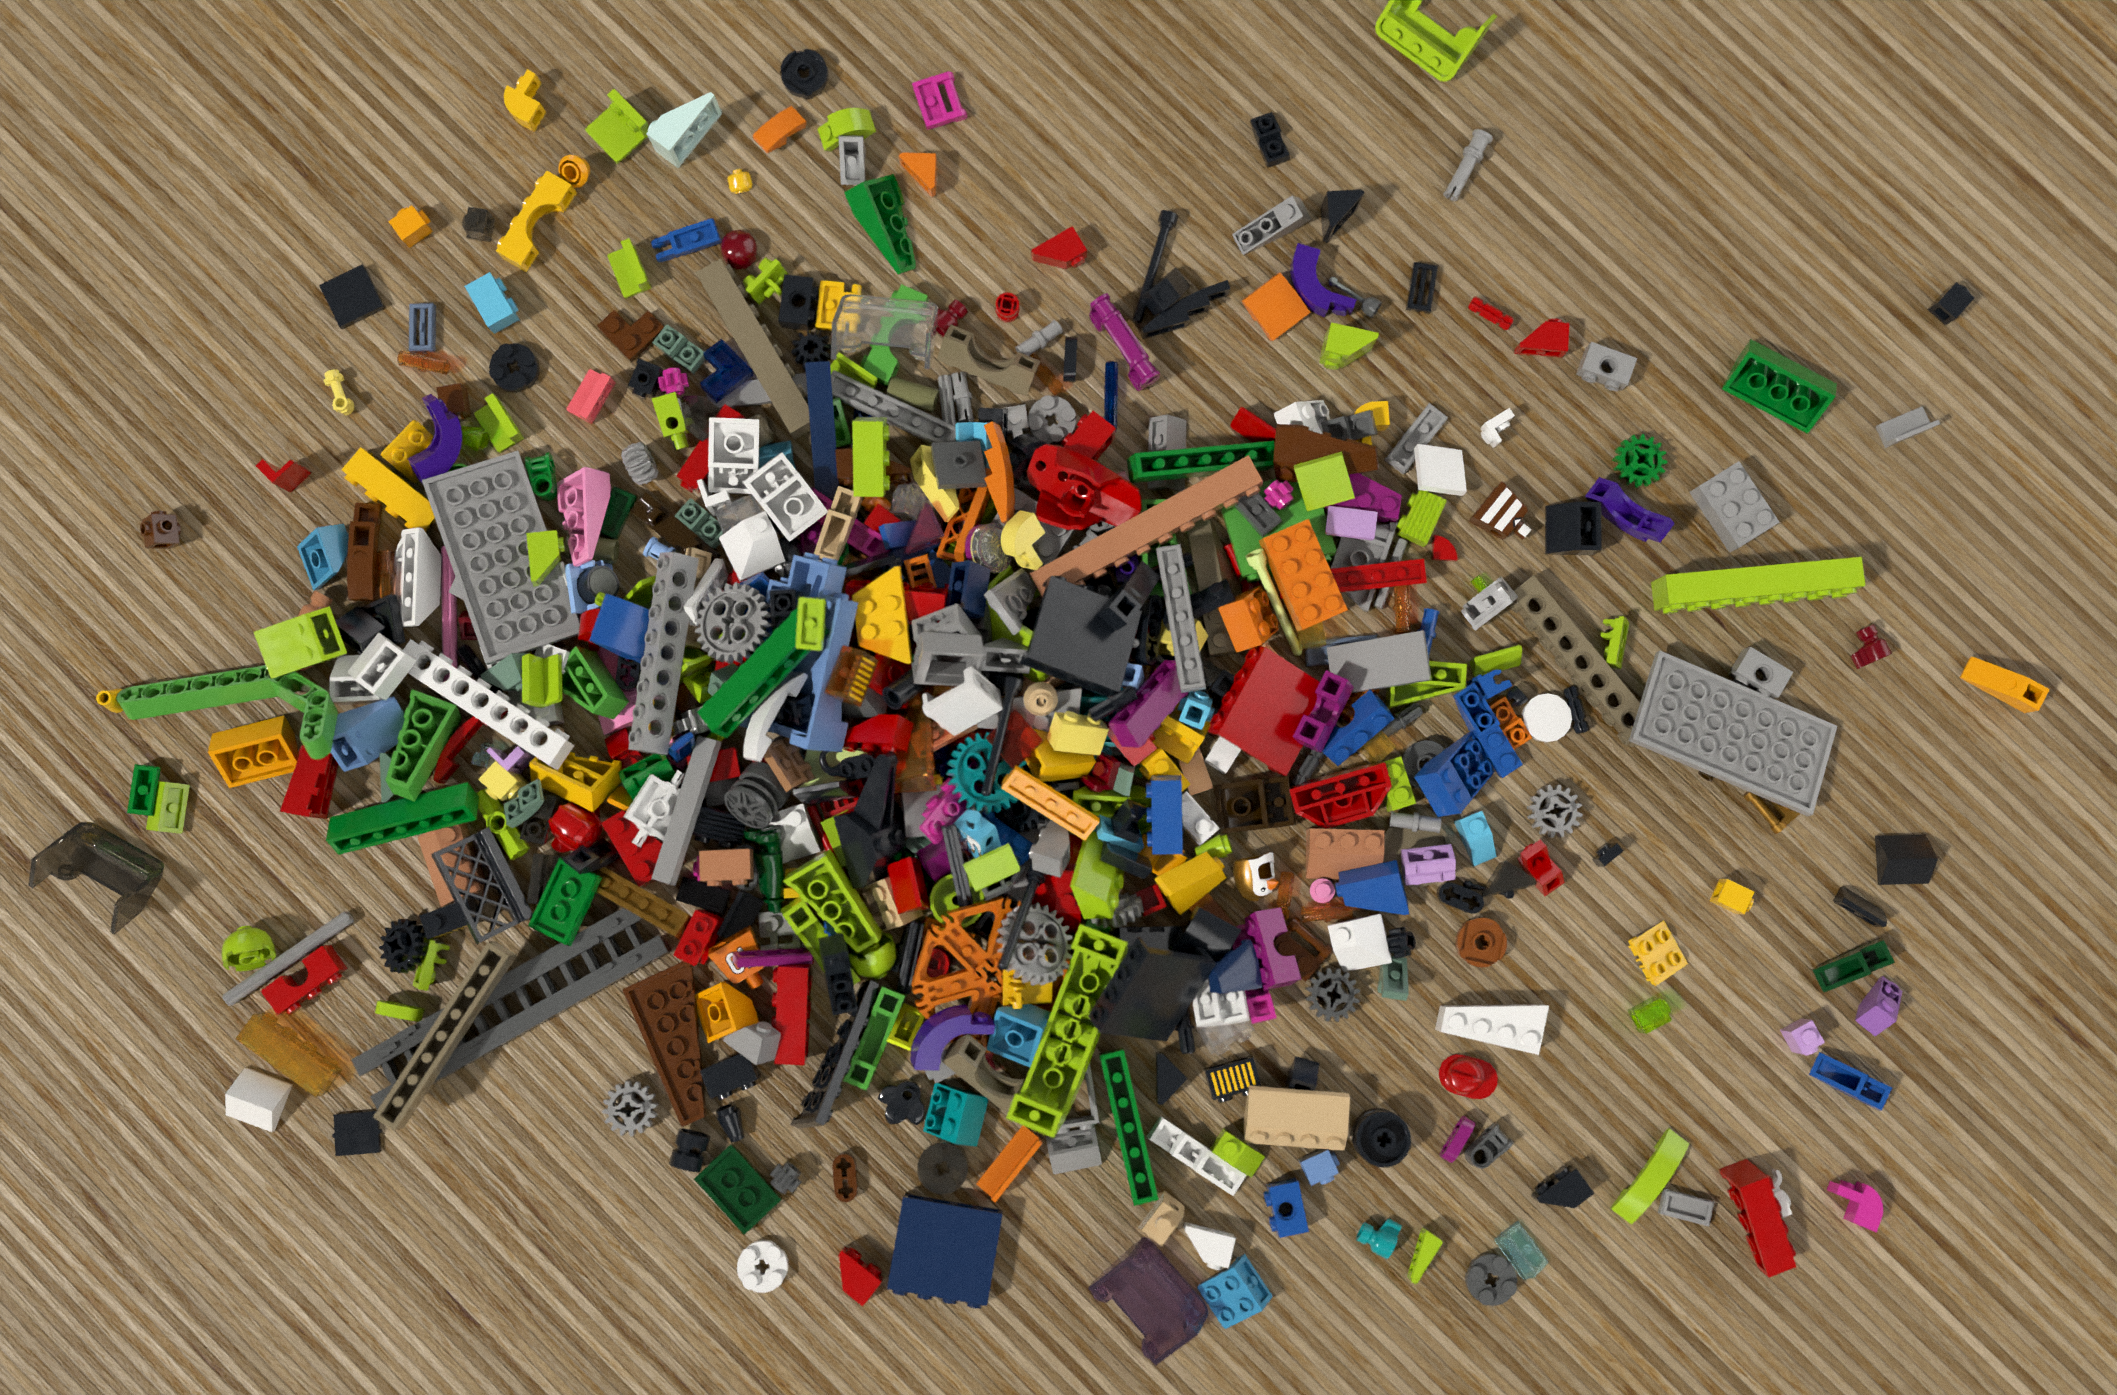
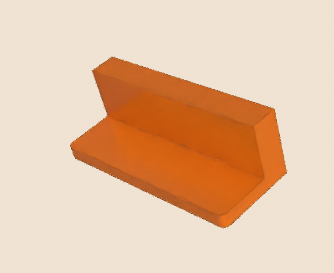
[976,1125,1043,1203]

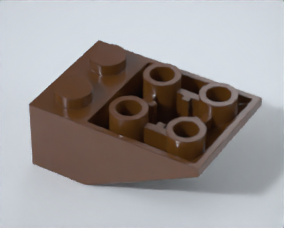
[835,448,915,490]

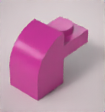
[1827,1180,1883,1232]

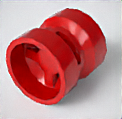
[995,292,1019,322]

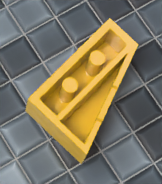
[529,752,622,812]

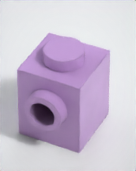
[1780,1018,1825,1056]

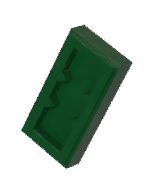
[600,486,637,540]

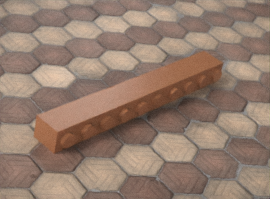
[1030,455,1263,598]

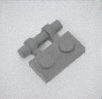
[758,912,809,951]

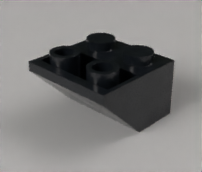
[1545,502,1601,555]

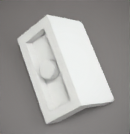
[697,479,737,517]

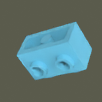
[465,272,520,334]

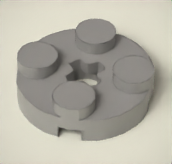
[1028,395,1076,445]

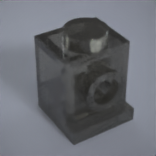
[462,207,495,242]

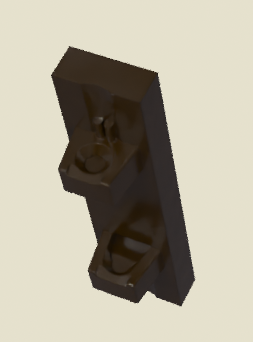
[630,493,721,564]

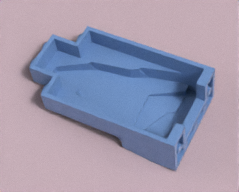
[739,552,858,752]

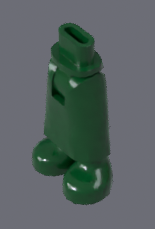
[744,826,785,913]

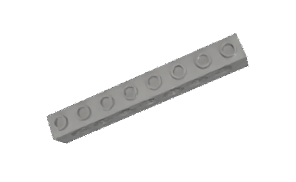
[628,552,699,755]

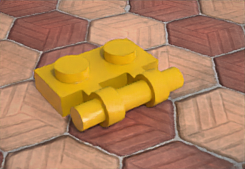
[816,280,863,334]

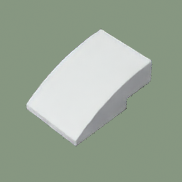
[708,417,759,494]
[742,452,828,542]

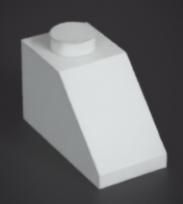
[1184,1222,1236,1270]

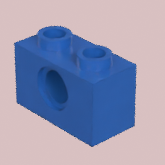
[1263,1178,1309,1238]

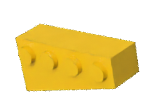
[342,447,436,532]

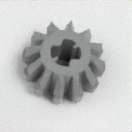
[621,442,658,485]

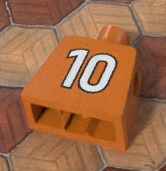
[708,925,765,989]

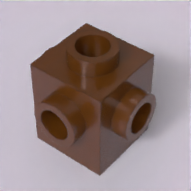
[140,511,181,549]

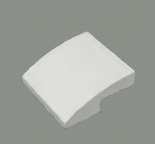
[1193,976,1250,1027]

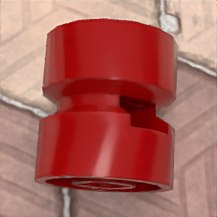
[917,947,951,978]

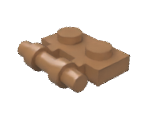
[763,737,815,792]

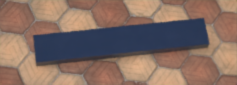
[805,361,839,501]

